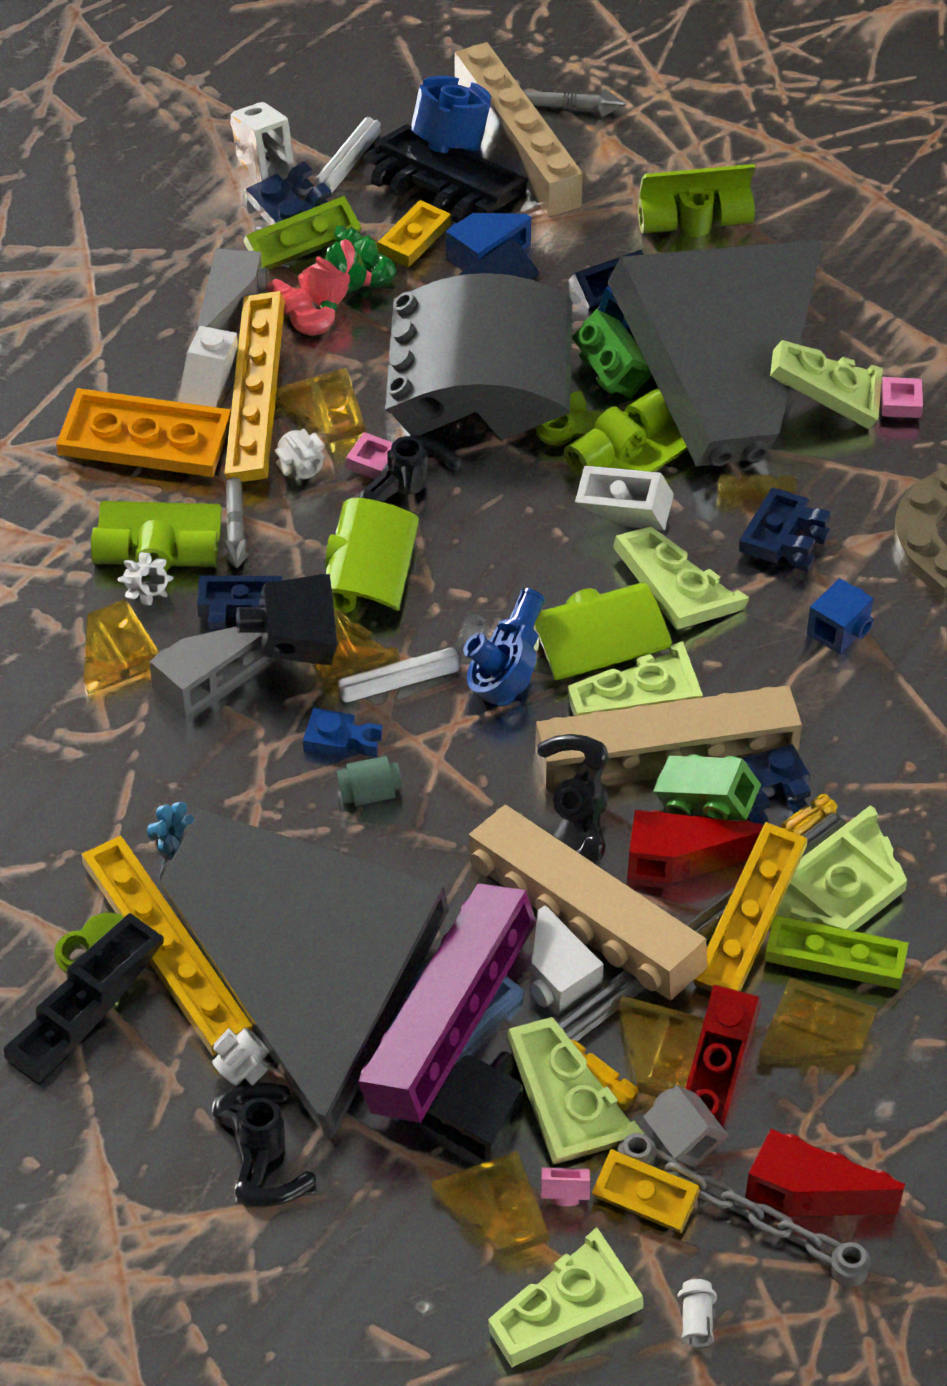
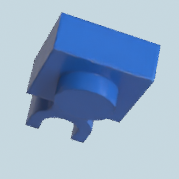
[303,708,383,758]

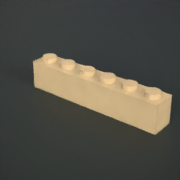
[455,42,583,217]
[535,685,802,789]
[468,804,707,1001]

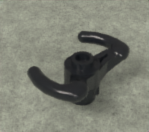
[357,435,462,515]
[537,734,609,863]
[212,1082,317,1208]

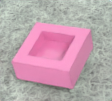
[881,377,923,418]
[346,432,393,479]
[541,1167,590,1206]

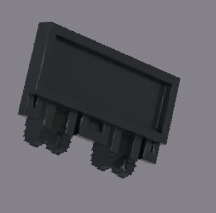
[364,124,528,223]

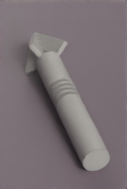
[523,88,627,117]
[223,477,249,568]

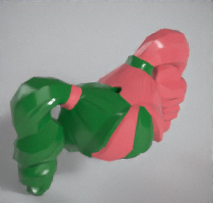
[267,226,397,336]

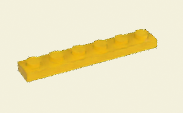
[224,291,285,482]
[81,835,253,1056]

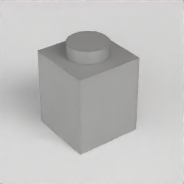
[643,1085,729,1167]

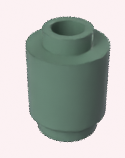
[336,756,402,807]

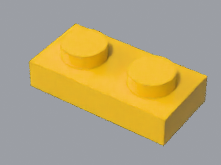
[377,200,451,268]
[592,1149,701,1234]

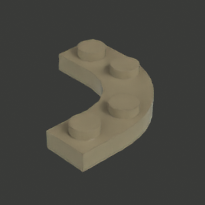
[894,465,947,599]

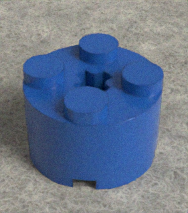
[411,76,491,153]

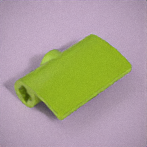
[638,164,756,237]
[564,389,688,478]
[325,498,419,613]
[91,501,222,572]
[533,582,672,680]

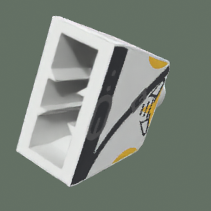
[230,102,294,183]

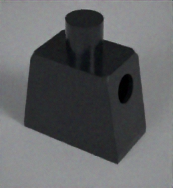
[236,574,338,665]
[416,1051,523,1169]

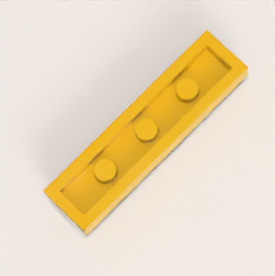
[693,822,807,992]

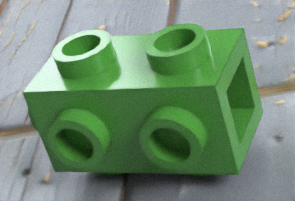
[572,309,652,398]
[653,754,761,821]

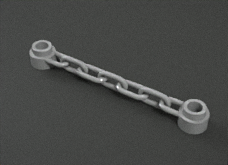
[618,1133,871,1287]

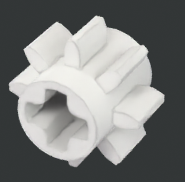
[275,429,326,480]
[118,552,173,605]
[212,1028,270,1086]

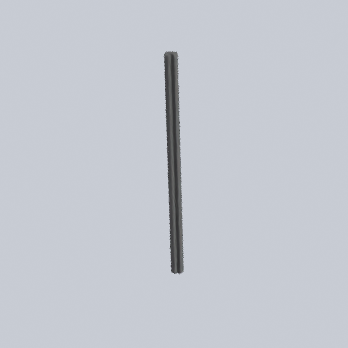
[519,813,847,1075]

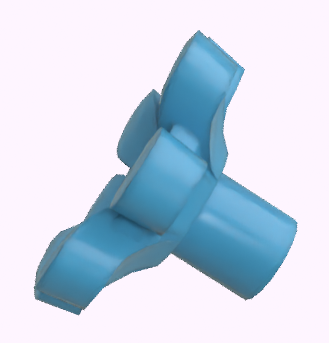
[147,801,195,859]

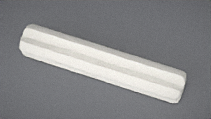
[315,117,381,193]
[337,647,460,703]

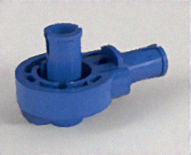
[463,588,546,706]

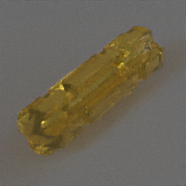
[717,474,797,499]

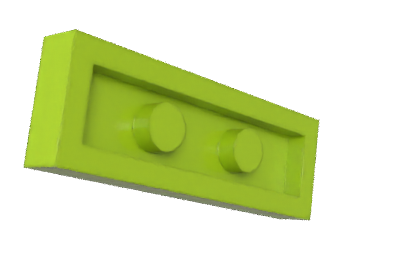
[243,195,362,270]
[765,915,909,990]

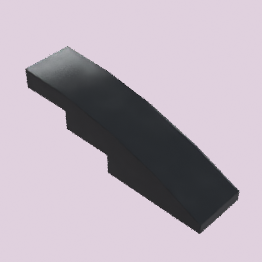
[4,913,164,1083]

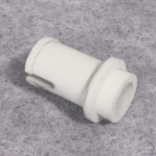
[678,1279,717,1347]

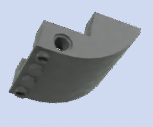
[385,273,573,440]

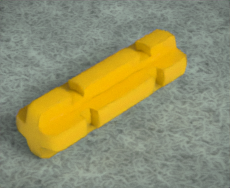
[780,794,838,835]
[570,1039,639,1111]

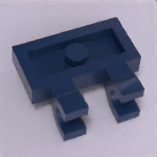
[246,161,332,225]
[739,487,831,572]
[197,576,283,632]
[740,744,811,824]

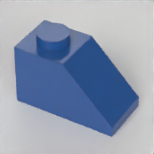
[446,213,532,271]

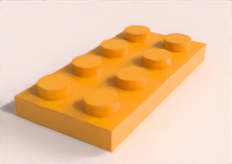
[56,388,231,477]

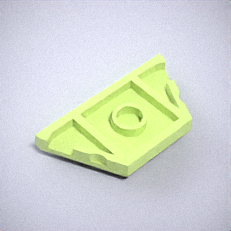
[776,805,907,931]

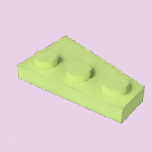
[770,340,883,429]
[613,526,749,630]
[568,641,703,716]
[506,1017,645,1165]
[488,1227,644,1367]

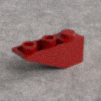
[627,810,764,884]
[685,985,762,1129]
[745,1129,905,1217]

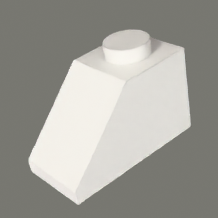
[178,326,238,408]
[575,466,674,531]
[530,905,604,1019]

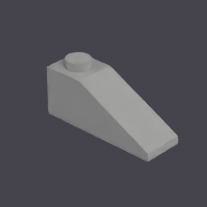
[197,248,268,332]
[149,627,269,717]

